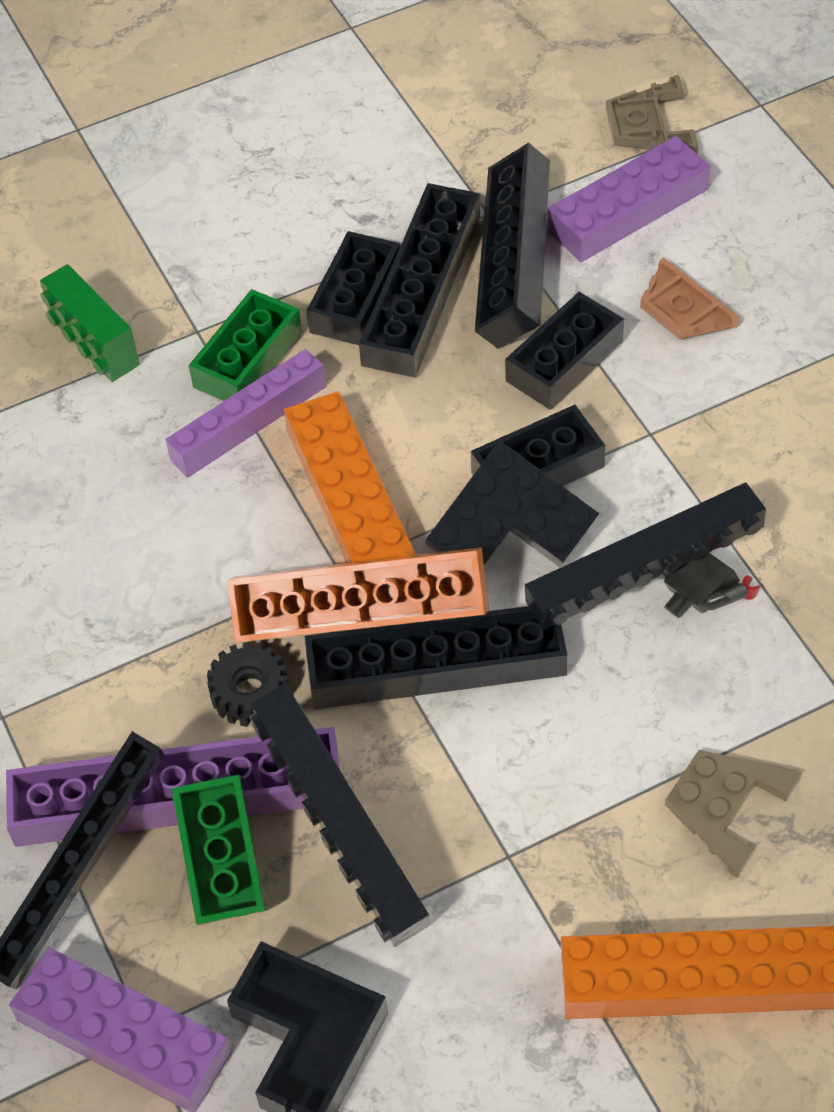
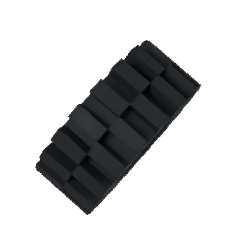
[207,642,289,727]

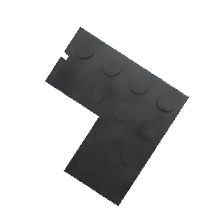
[425,440,600,567]
[227,941,388,1112]

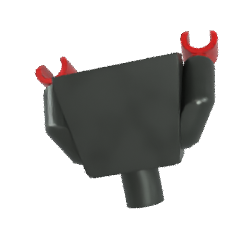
[663,553,760,618]

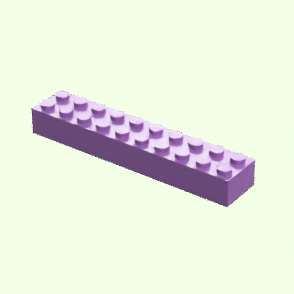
[6,727,340,847]

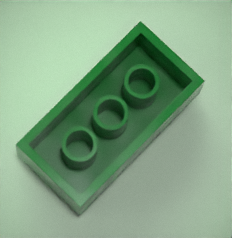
[40,264,140,382]
[188,289,302,401]
[171,775,267,925]

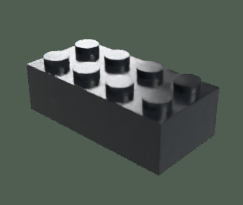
[306,231,400,345]
[505,291,624,410]
[470,404,605,486]

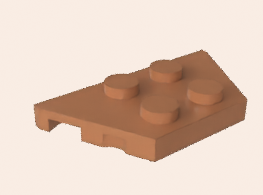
[640,257,740,339]

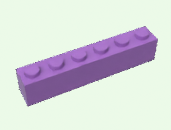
[165,348,326,478]

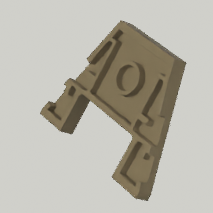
[605,75,698,154]
[665,750,802,878]

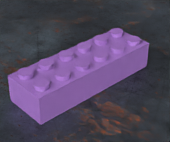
[547,136,711,263]
[9,946,231,1112]

